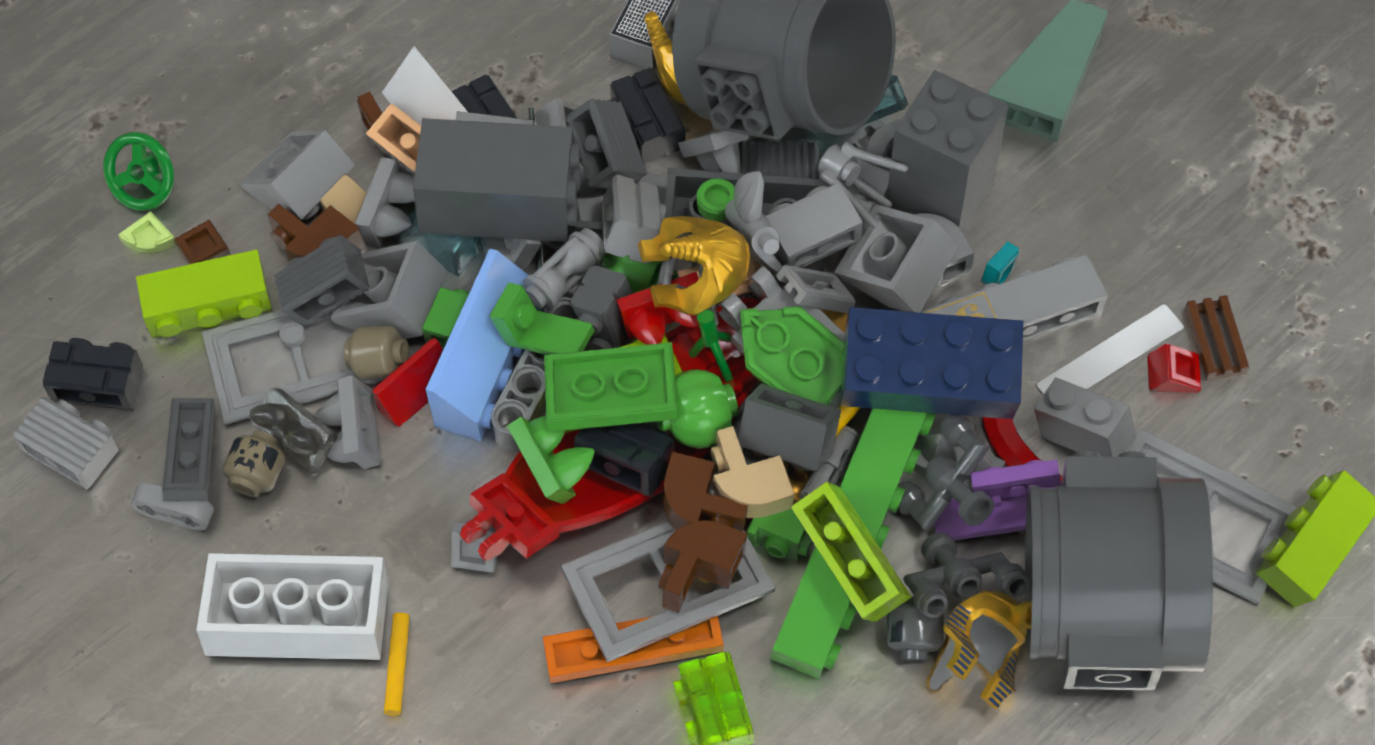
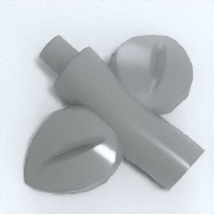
[725,171,783,274]

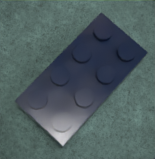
[841,307,1024,419]

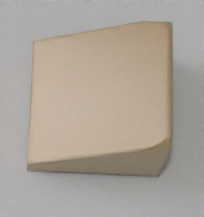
[320,174,367,224]

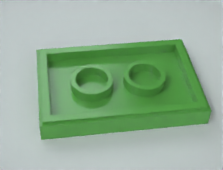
[544,342,678,432]

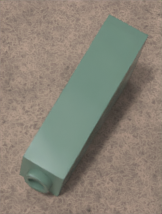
[987,0,1108,142]

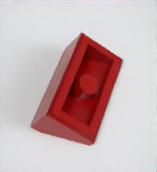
[372,338,444,427]

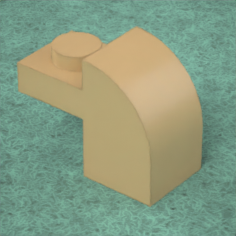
[710,426,794,518]

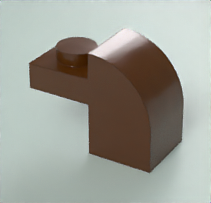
[267,204,365,262]
[663,452,748,532]
[658,521,747,613]

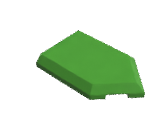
[740,306,844,405]

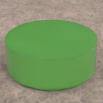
[697,178,735,221]

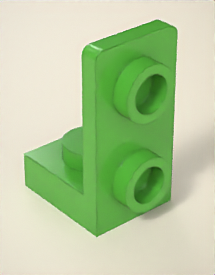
[489,283,594,355]

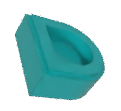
[981,241,1020,285]

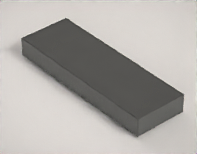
[162,398,215,501]

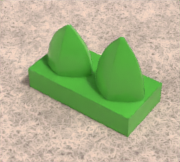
[507,416,595,504]

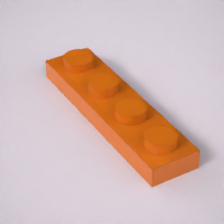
[542,616,724,683]

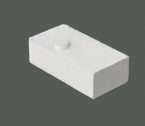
[196,553,389,660]

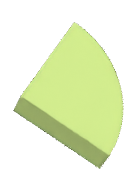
[118,211,176,253]

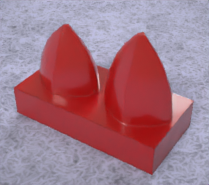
[616,272,699,345]

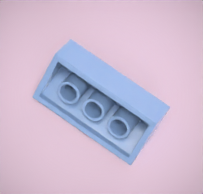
[426,249,545,442]

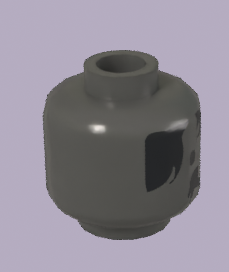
[886,596,944,661]

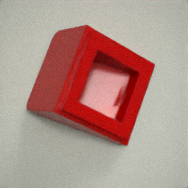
[1147,343,1201,393]

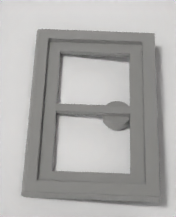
[560,521,775,662]

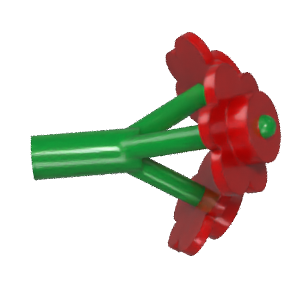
[672,309,754,395]

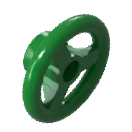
[103,132,174,211]

